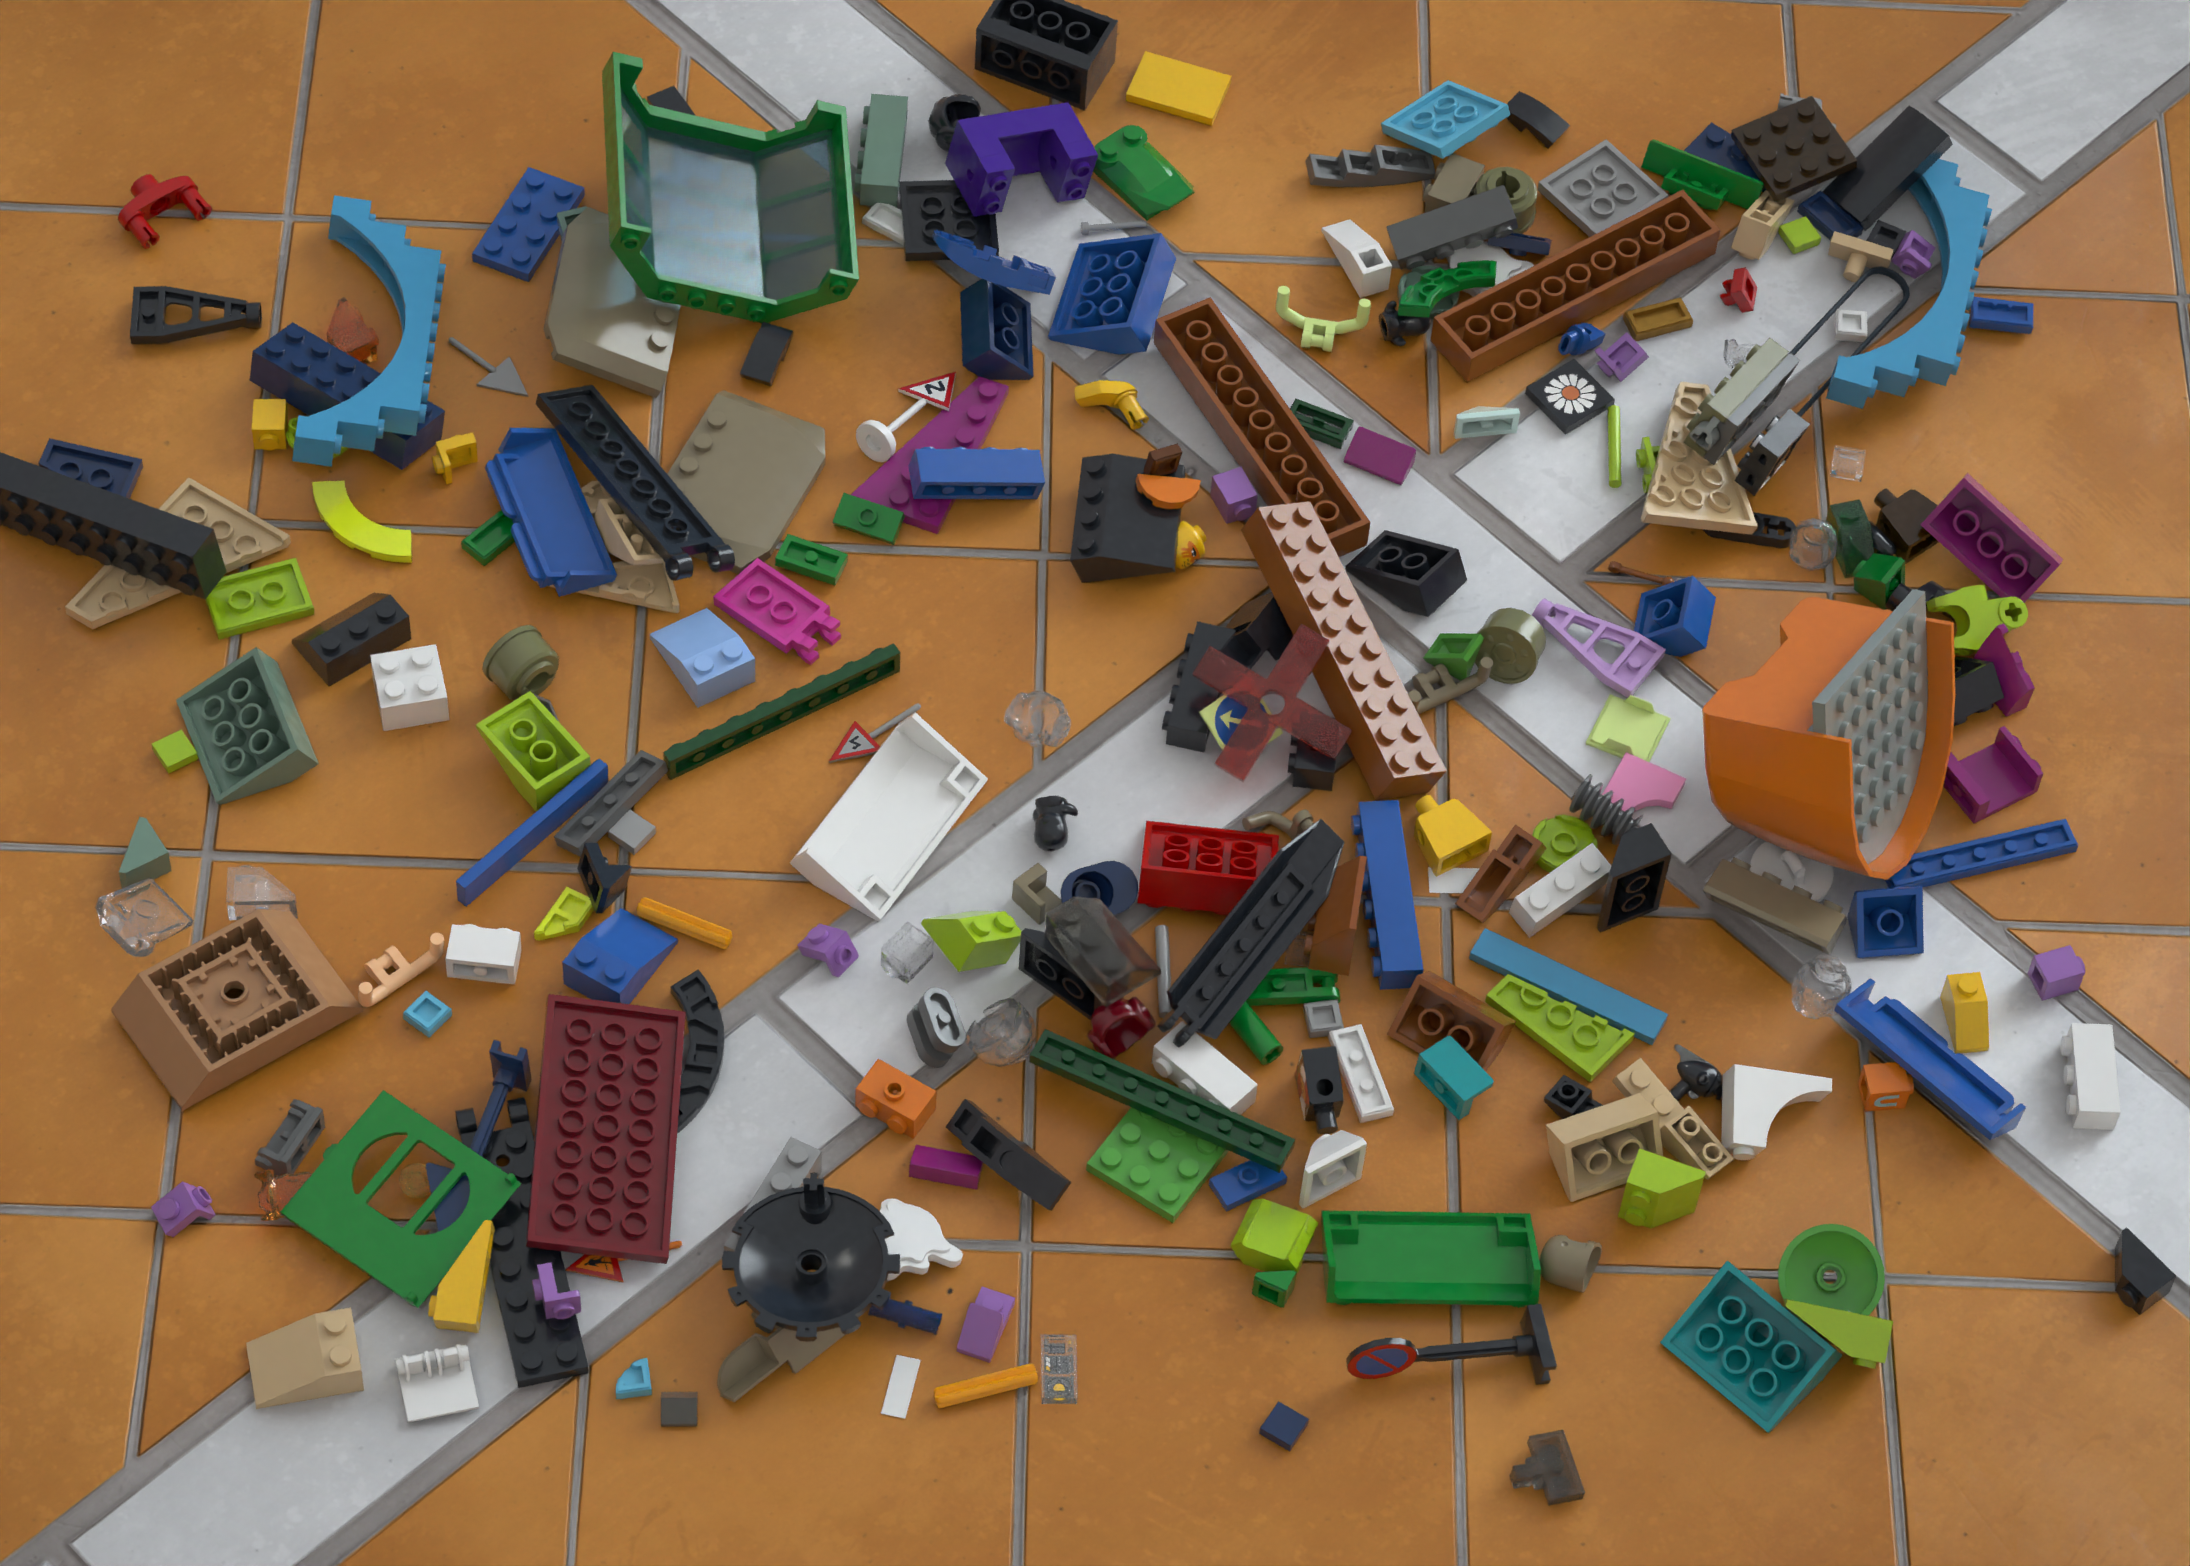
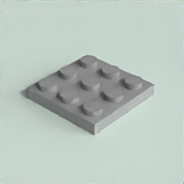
[1537,139,1669,237]

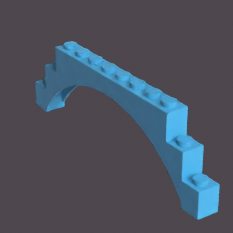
[1826,159,1992,409]
[292,195,446,467]

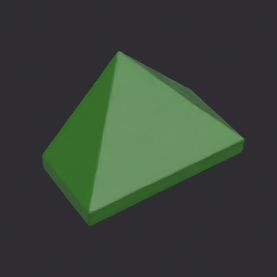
[1423,633,1484,681]

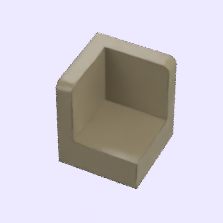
[1012,863,1063,925]

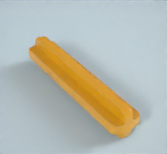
[636,897,732,949]
[933,1363,1038,1408]

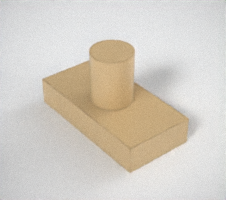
[1828,231,1894,282]

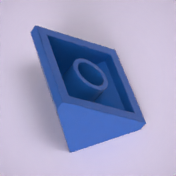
[1847,886,1924,958]

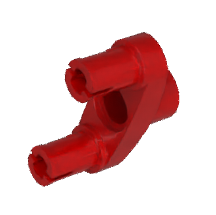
[118,174,212,249]

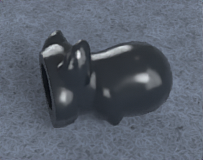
[1379,301,1431,346]
[1033,796,1078,851]

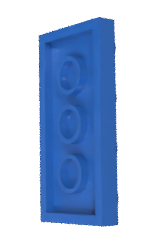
[472,167,585,282]

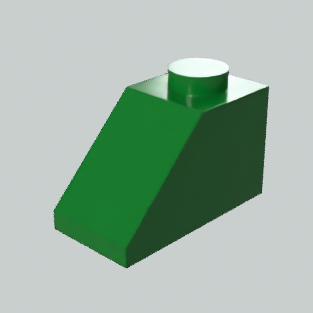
[1853,553,1905,610]

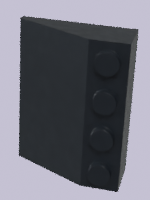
[1070,454,1186,583]

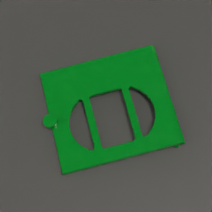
[280,1090,522,1308]

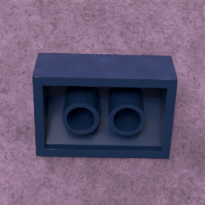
[960,279,1034,380]

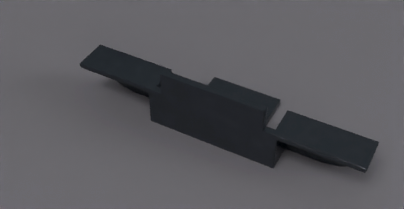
[1213,592,1295,693]

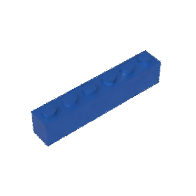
[1351,800,1424,990]

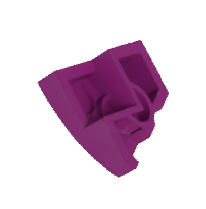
[1973,623,2035,717]

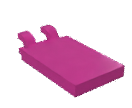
[713,558,841,665]

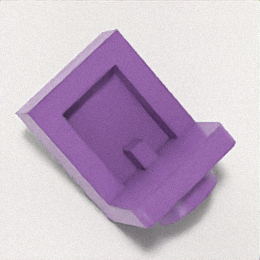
[1891,230,1936,279]
[1595,332,1649,382]
[797,924,859,977]
[151,1181,215,1237]
[532,1263,581,1319]

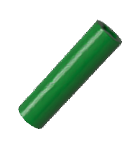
[1229,1002,1284,1065]

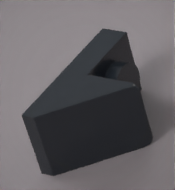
[577,843,632,913]

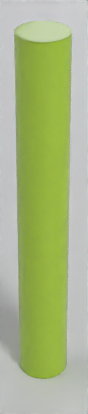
[1607,405,1622,488]

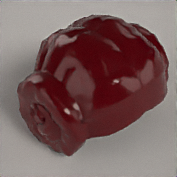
[1087,997,1156,1059]

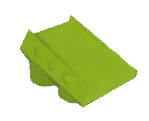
[1230,1199,1318,1273]

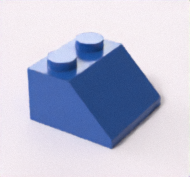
[1634,575,1716,657]

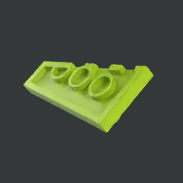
[1485,974,1635,1082]

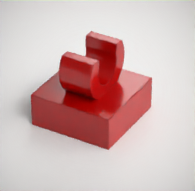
[1720,267,1757,313]

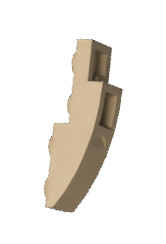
[1612,1058,1734,1180]

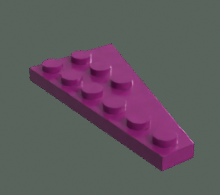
[851,376,1009,534]

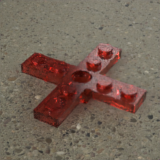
[1193,624,1352,782]

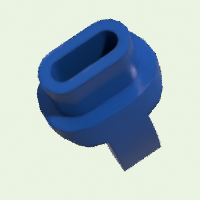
[1558,323,1606,355]

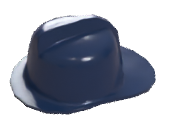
[1060,861,1138,922]

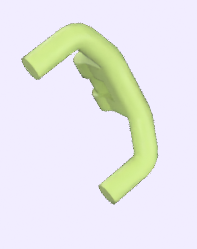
[1276,286,1371,352]

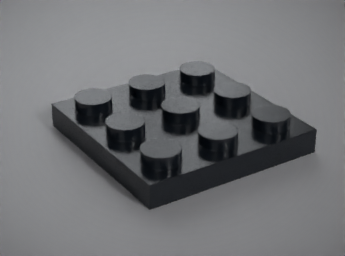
[899,180,999,261]

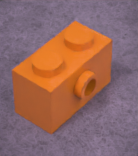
[855,1059,937,1139]

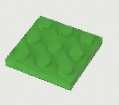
[1086,1107,1229,1223]

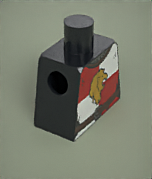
[1295,1046,1344,1135]

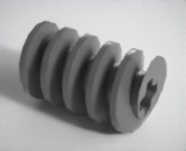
[1569,774,1643,846]

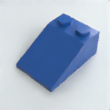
[562,908,678,1004]

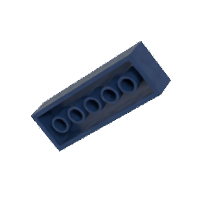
[249,322,445,470]

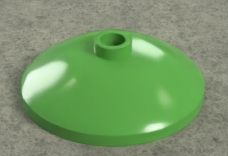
[1778,1224,1885,1323]

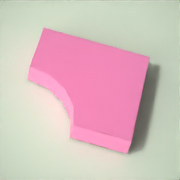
[1602,752,1686,812]

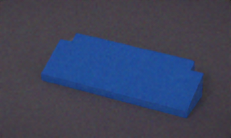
[485,428,617,597]
[1834,978,2026,1140]

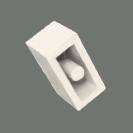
[445,924,522,985]

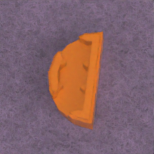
[1135,474,1201,509]

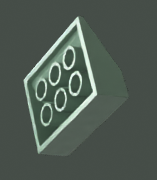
[176,647,319,805]

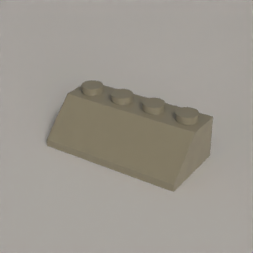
[1703,857,1847,955]

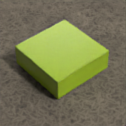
[1778,216,1821,254]
[152,729,198,774]

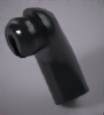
[1860,521,1897,556]

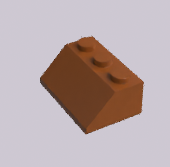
[1304,855,1367,976]
[1387,971,1516,1071]

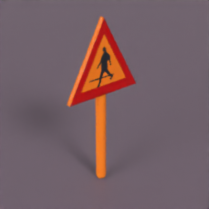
[565,1241,682,1282]

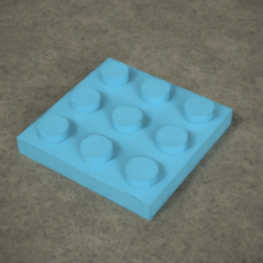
[1381,80,1510,159]

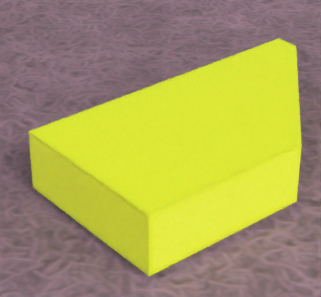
[534,887,594,941]

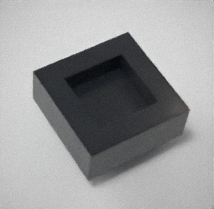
[1866,220,1907,258]

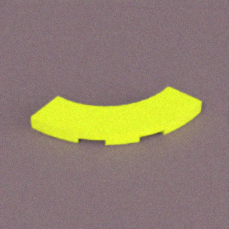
[312,481,412,563]

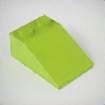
[476,691,591,811]
[1783,1298,1893,1369]

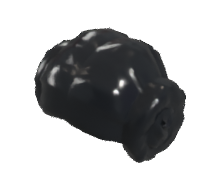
[928,94,981,151]

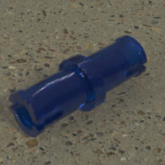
[868,1299,943,1335]

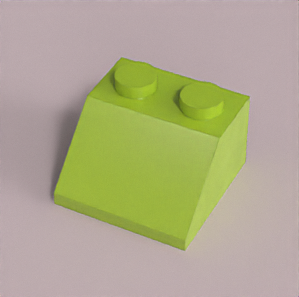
[920,911,1022,972]
[1618,1148,1706,1228]

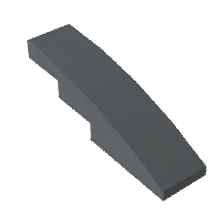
[1305,145,1436,187]

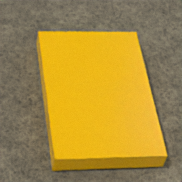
[1125,51,1232,126]

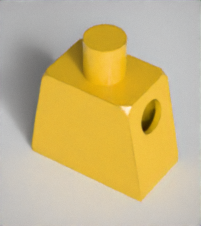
[1414,795,1492,877]

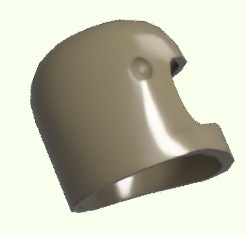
[1539,1235,1602,1293]

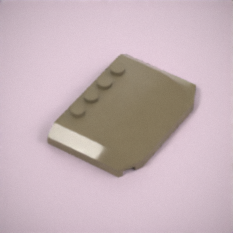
[543,207,691,398]
[667,390,826,574]

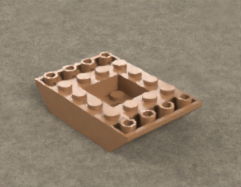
[111,909,363,1111]

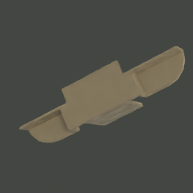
[717,1280,889,1402]

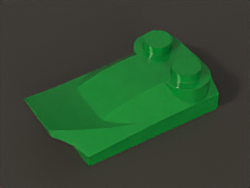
[1093,125,1195,221]

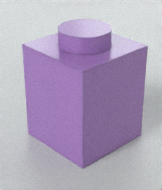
[1210,467,1258,524]
[2028,945,2085,1001]

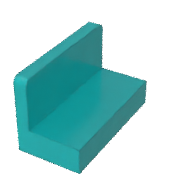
[1414,1036,1494,1120]

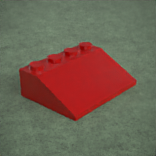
[1137,821,1279,915]

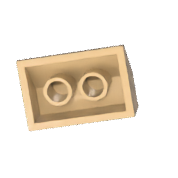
[1546,1093,1663,1202]

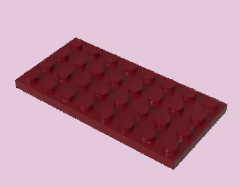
[526,994,686,1264]

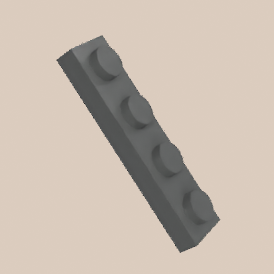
[554,750,668,857]

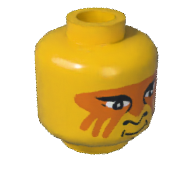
[1175,521,1207,569]

